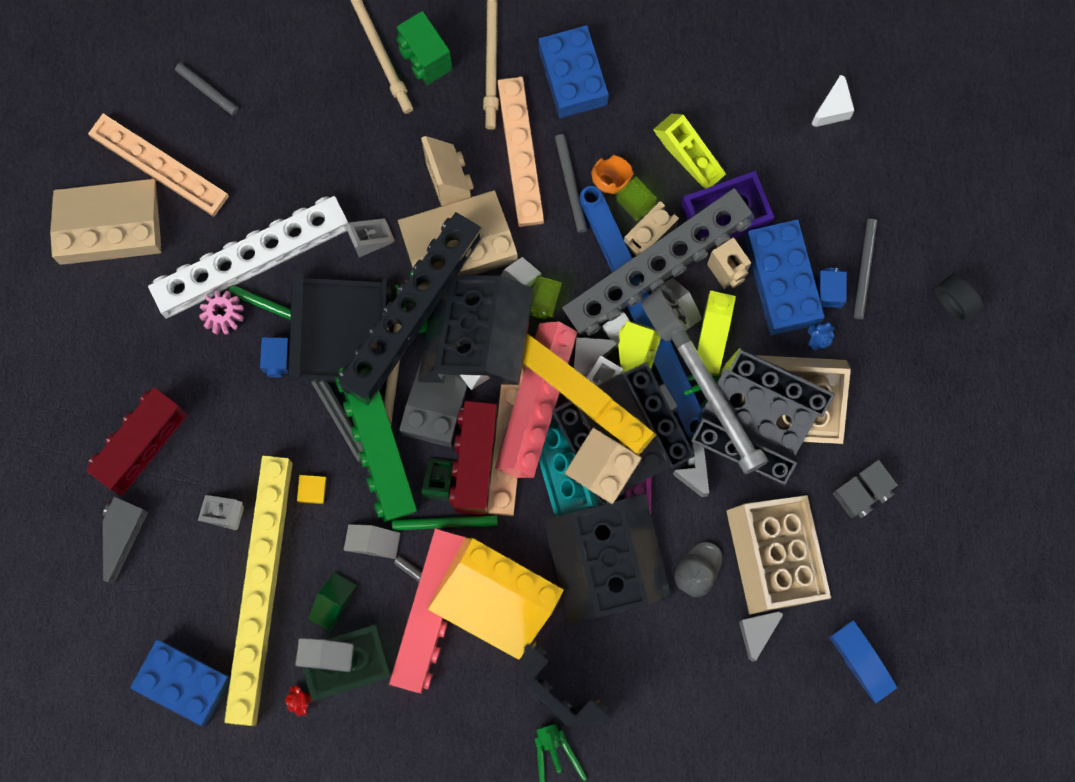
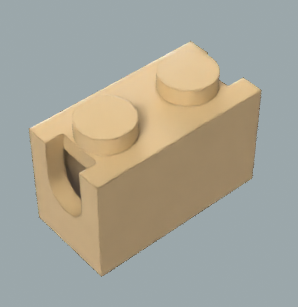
[624,201,679,256]
[707,237,751,289]

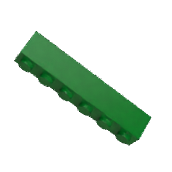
[335,366,417,522]

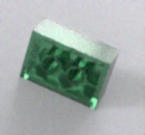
[297,625,392,702]

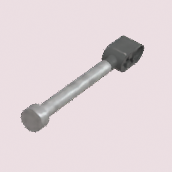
[642,285,768,474]

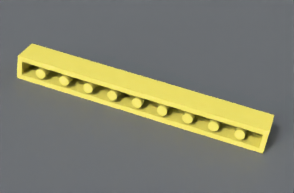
[225,456,293,726]

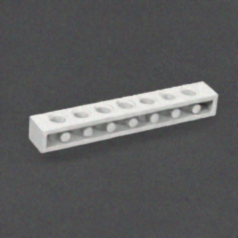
[148,196,348,319]

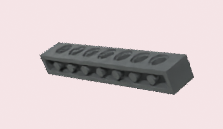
[562,188,754,336]

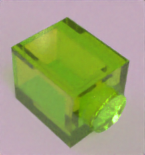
[616,177,657,221]
[531,276,562,319]

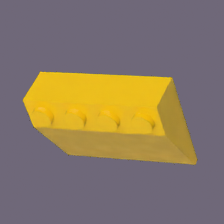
[427,538,563,660]

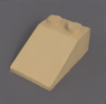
[421,136,474,206]

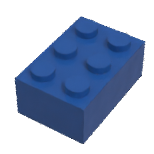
[538,26,608,118]
[130,640,231,726]

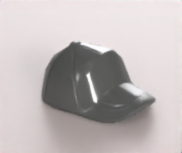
[674,542,722,597]

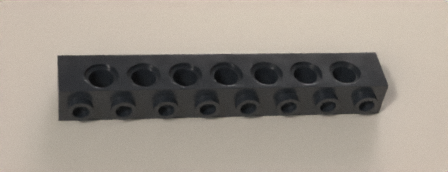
[338,212,484,406]

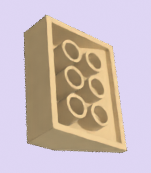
[50,179,162,265]
[398,190,518,290]
[740,355,851,444]
[727,495,831,615]

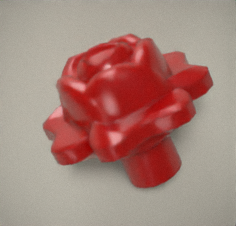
[285,685,314,716]

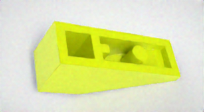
[653,113,726,189]
[697,291,736,376]
[618,321,661,373]

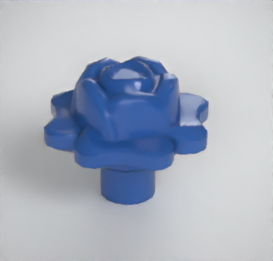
[808,322,834,351]

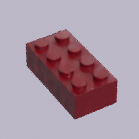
[86,387,188,497]
[449,401,498,516]

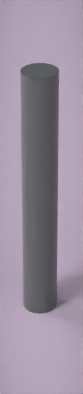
[175,63,239,116]

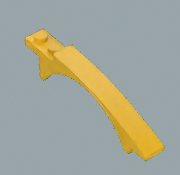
[523,334,655,456]

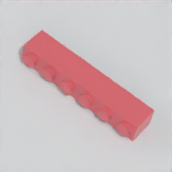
[495,321,578,478]
[389,529,465,694]

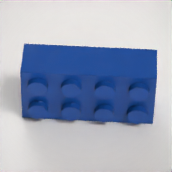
[745,220,825,336]

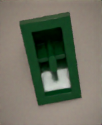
[422,458,453,501]
[308,573,357,632]

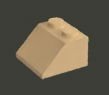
[565,428,641,504]

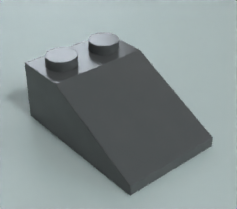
[400,362,468,448]

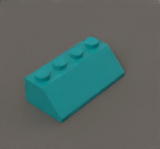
[539,415,610,517]

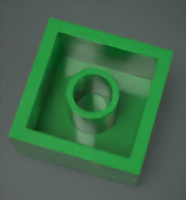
[396,11,452,85]

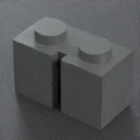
[832,460,898,519]

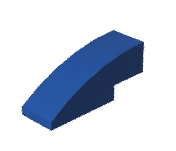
[829,621,897,704]

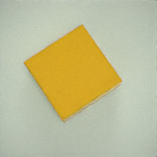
[297,475,327,504]

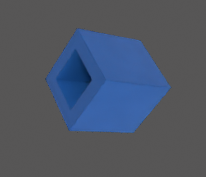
[817,268,847,308]
[260,337,289,378]

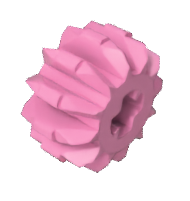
[199,291,244,335]

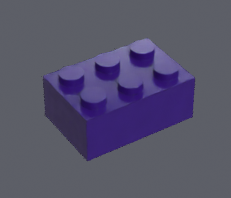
[681,171,774,246]

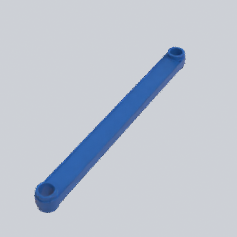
[580,186,701,439]

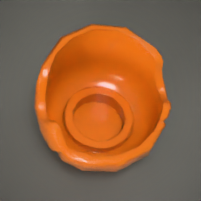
[591,155,633,194]

